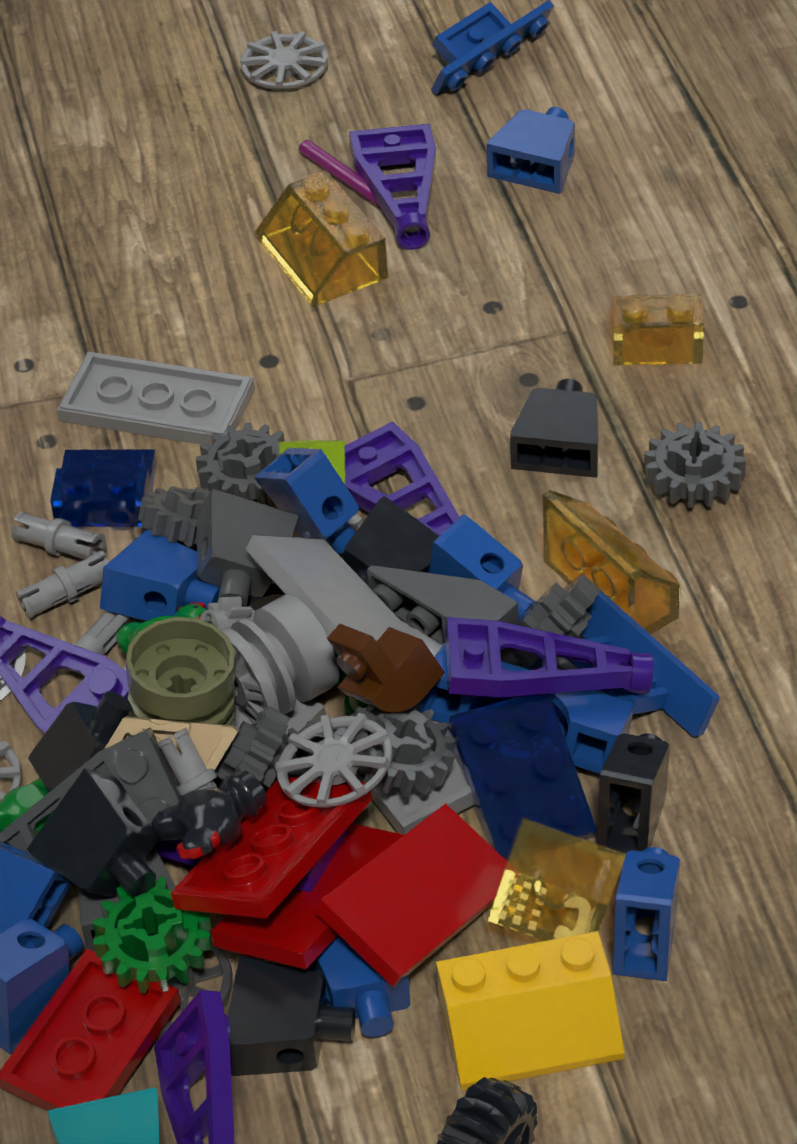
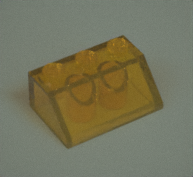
[255,170,388,307]
[543,490,681,635]

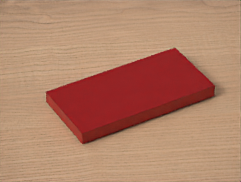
[170,777,373,919]
[314,803,522,987]
[211,823,405,969]

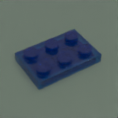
[448,694,597,862]

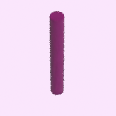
[299,139,381,209]

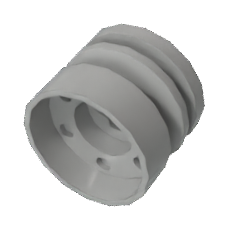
[221,594,340,723]

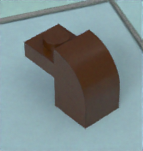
[326,623,445,712]

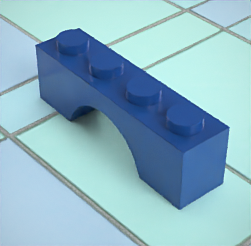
[418,643,635,774]

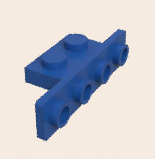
[431,0,554,96]
[567,590,719,737]

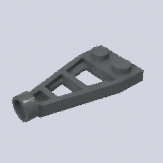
[0,727,183,853]

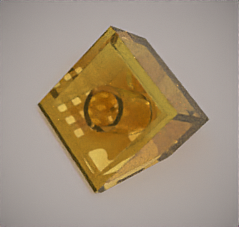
[611,294,704,366]
[487,818,626,941]

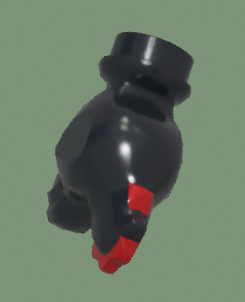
[151,770,267,859]

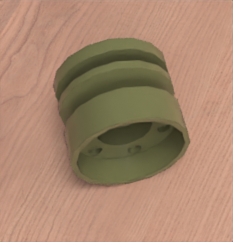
[126,617,236,726]

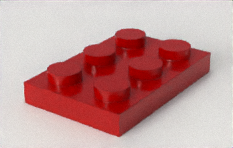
[0,949,181,1111]

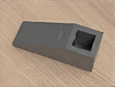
[367,565,519,653]

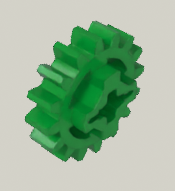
[93,876,212,993]

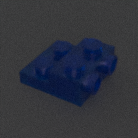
[50,449,157,527]

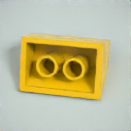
[436,931,625,1091]

